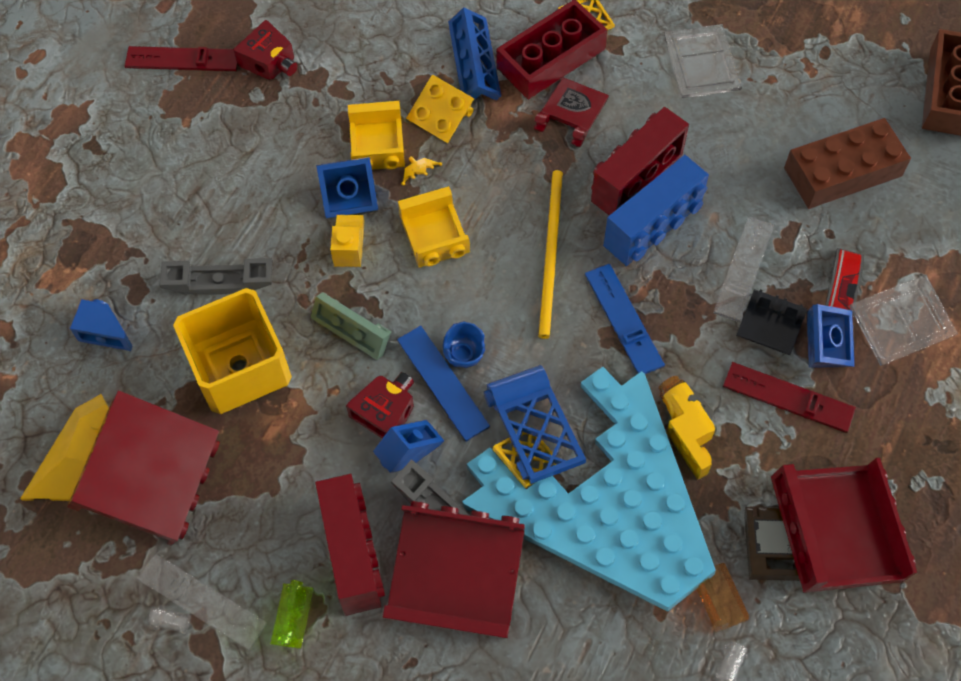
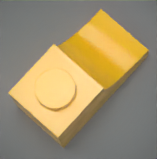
[330,215,364,267]

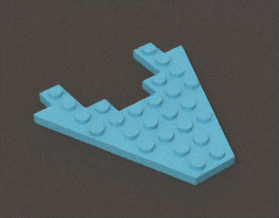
[462,367,716,612]

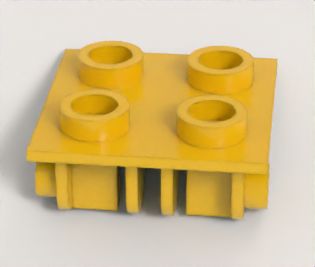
[406,74,474,143]

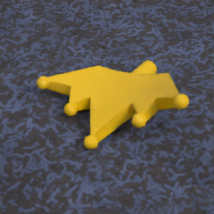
[401,156,442,186]

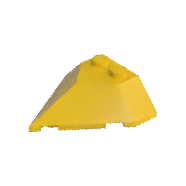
[20,394,109,501]

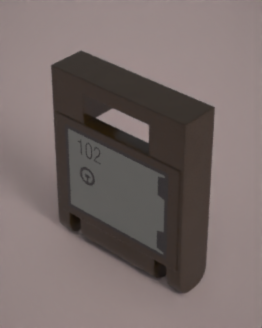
[744,507,800,581]

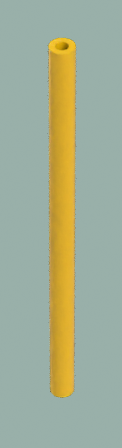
[539,170,563,339]

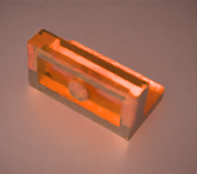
[696,563,749,633]

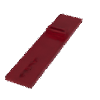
[125,46,238,72]
[723,362,856,433]

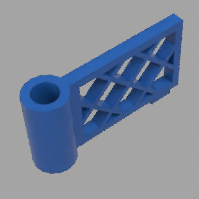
[483,365,586,484]

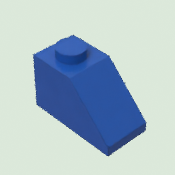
[70,299,133,351]
[373,420,444,473]

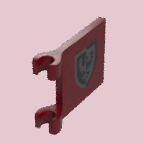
[534,77,609,147]

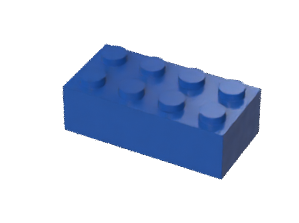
[603,155,709,266]

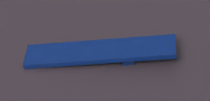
[585,264,665,374]
[397,326,490,442]

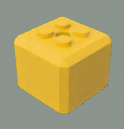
[173,288,292,414]

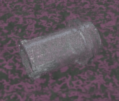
[148,605,191,634]
[715,641,748,681]

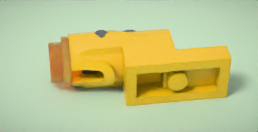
[658,376,715,480]

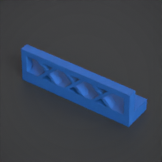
[448,7,501,100]

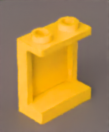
[348,101,405,170]
[398,186,470,268]

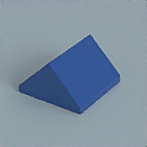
[316,157,378,218]
[807,304,855,368]

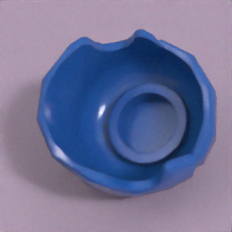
[442,321,485,368]

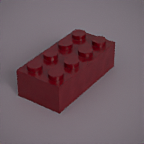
[496,0,608,100]
[591,106,689,215]
[315,474,385,616]

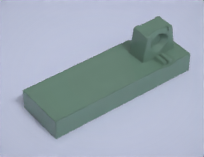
[311,292,391,360]

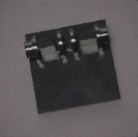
[736,289,808,355]

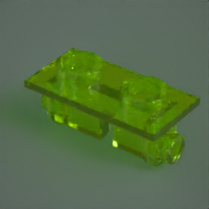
[270,580,314,649]

